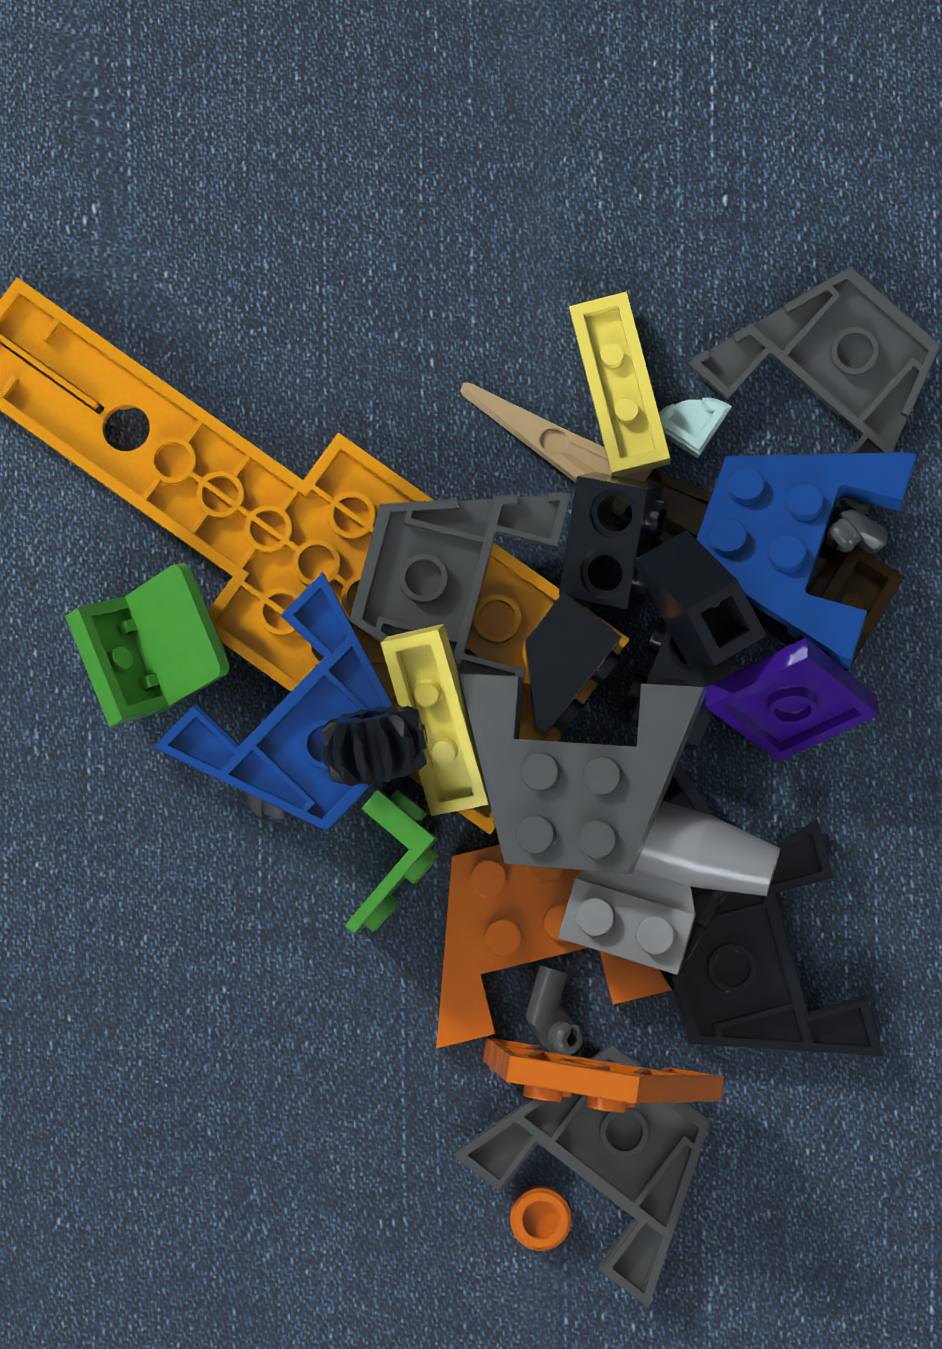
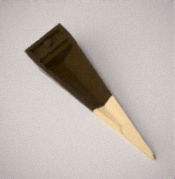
[460,383,905,671]

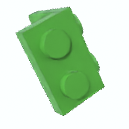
[65,563,229,727]
[345,789,439,934]

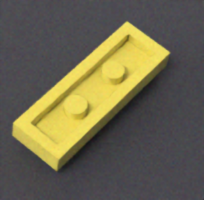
[569,291,670,477]
[380,624,490,816]

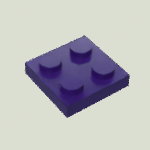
[705,638,879,762]

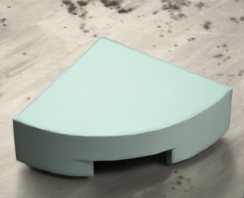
[659,398,732,459]

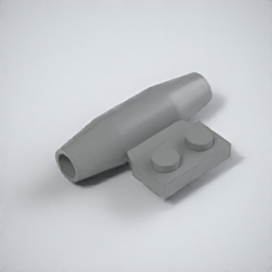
[558,800,781,975]

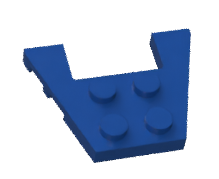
[696,452,917,669]

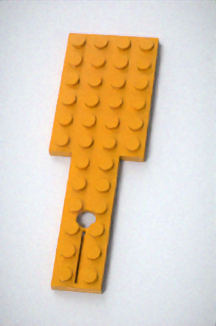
[0,277,630,835]

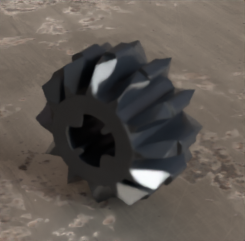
[321,705,428,786]

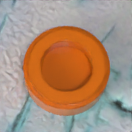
[510,1185,571,1251]

